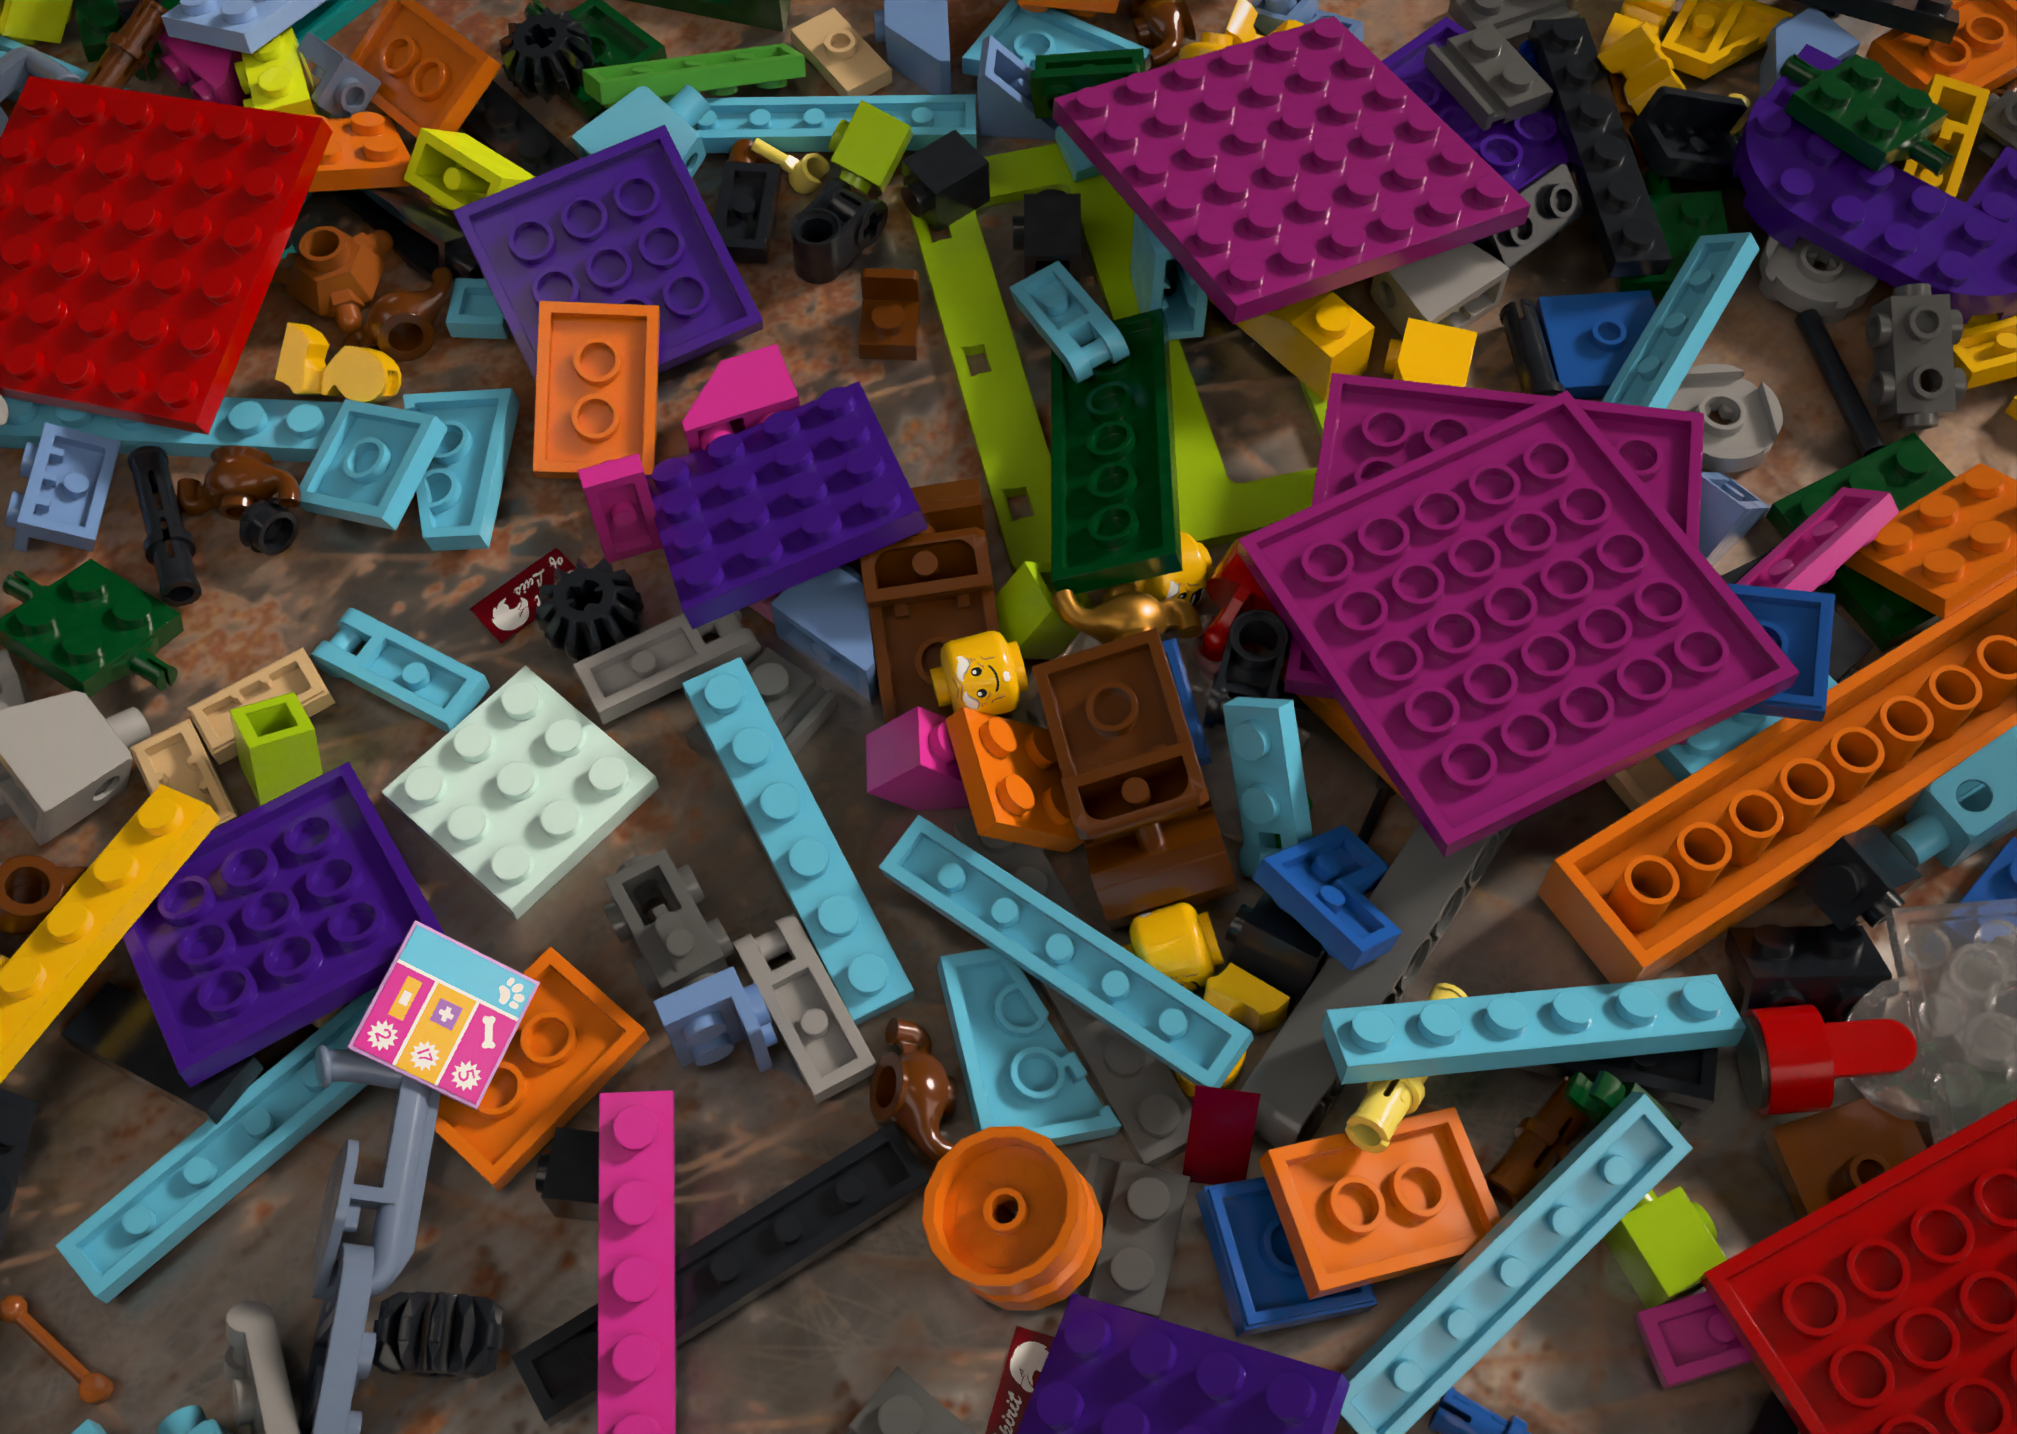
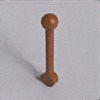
[0,1295,113,1405]

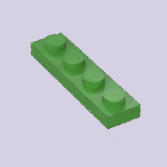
[582,43,806,109]

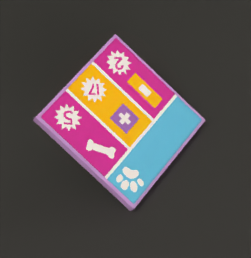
[346,920,540,1110]

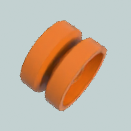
[922,1126,1103,1311]

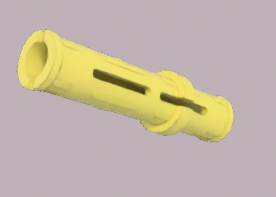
[1345,983,1468,1153]

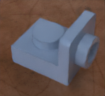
[297,32,382,118]

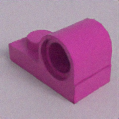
[577,453,663,563]

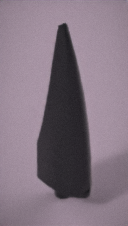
[331,187,484,287]

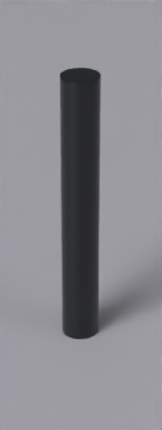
[1795,309,1886,457]

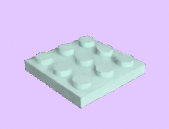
[381,665,660,920]

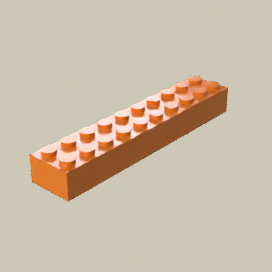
[1537,574,2017,984]

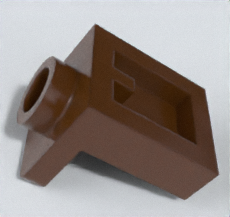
[858,268,921,360]

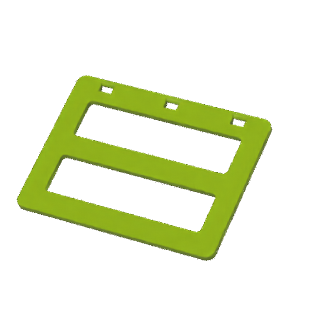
[908,143,1361,574]

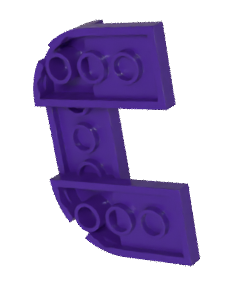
[1732,44,2017,324]

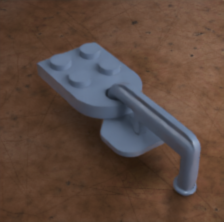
[298,1045,441,1434]

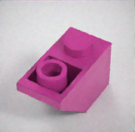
[157,30,249,107]
[682,344,800,453]
[866,706,970,810]

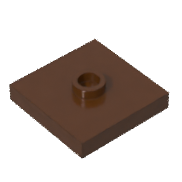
[1762,1087,1927,1220]

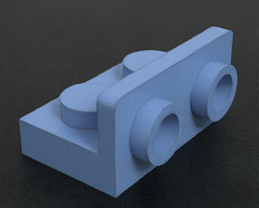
[5,422,121,552]
[653,966,778,1073]

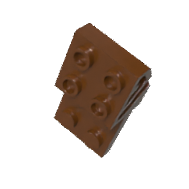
[860,478,1013,725]
[1031,627,1239,930]

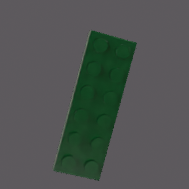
[1051,308,1183,595]

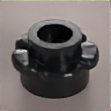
[239,498,298,555]

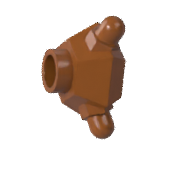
[272,226,393,334]

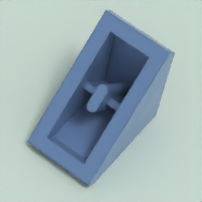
[977,35,1059,141]

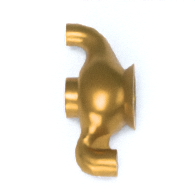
[1052,584,1203,644]

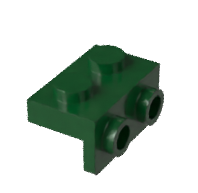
[1029,48,1145,119]

